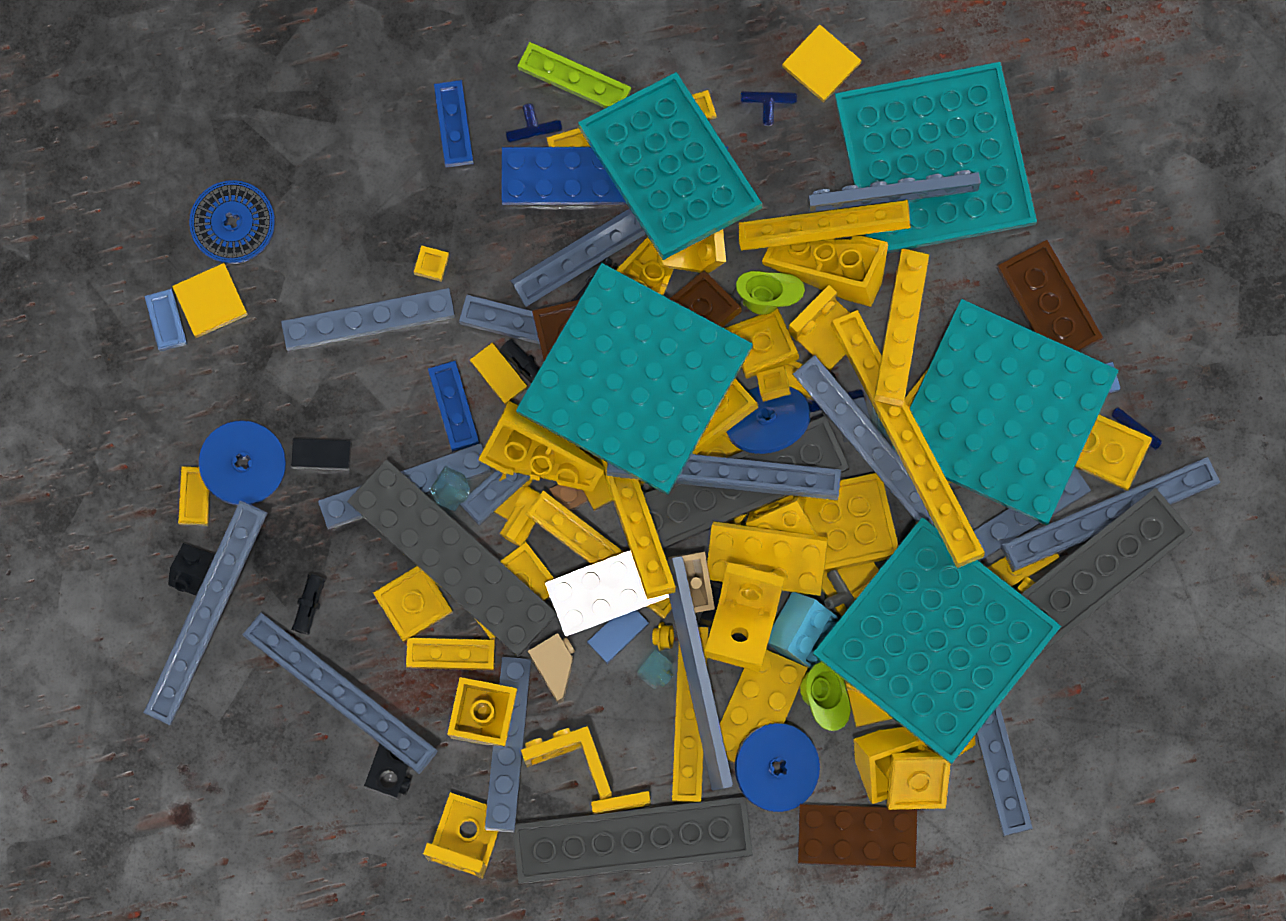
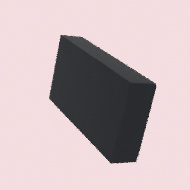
[291,438,351,471]

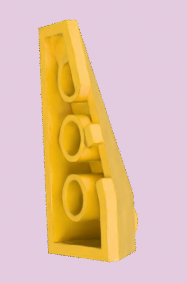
[762,236,888,307]
[616,237,674,295]
[478,401,605,492]
[854,727,976,804]

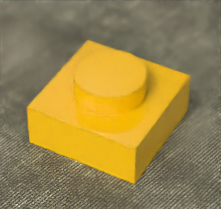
[414,245,449,282]
[757,366,791,402]

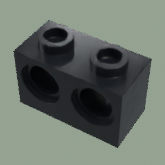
[364,743,412,800]

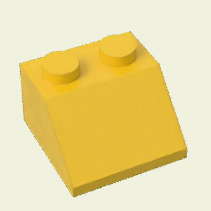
[447,677,517,746]

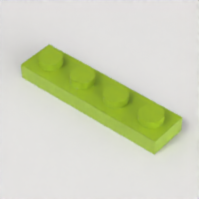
[517,42,631,108]

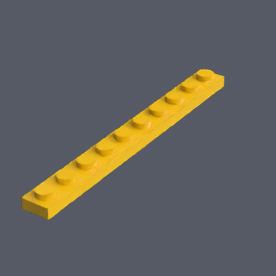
[831,310,985,568]

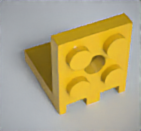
[704,562,785,672]
[521,726,612,800]
[423,792,499,879]

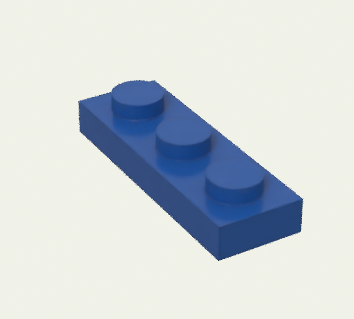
[434,80,474,168]
[428,361,480,452]

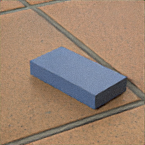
[144,289,187,352]
[587,610,649,664]

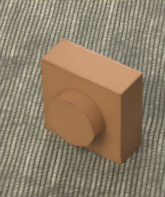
[549,485,589,512]

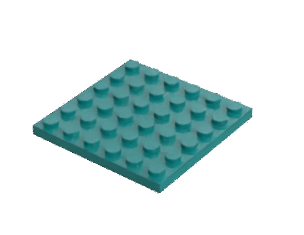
[834,62,1037,254]
[516,263,753,495]
[892,299,1119,525]
[813,517,1061,765]

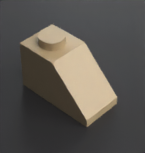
[668,552,715,613]
[528,633,575,705]

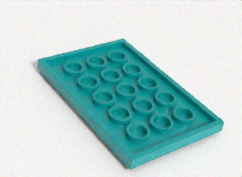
[578,72,762,260]

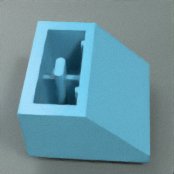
[768,592,840,670]

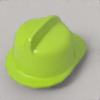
[736,271,805,315]
[800,662,851,731]

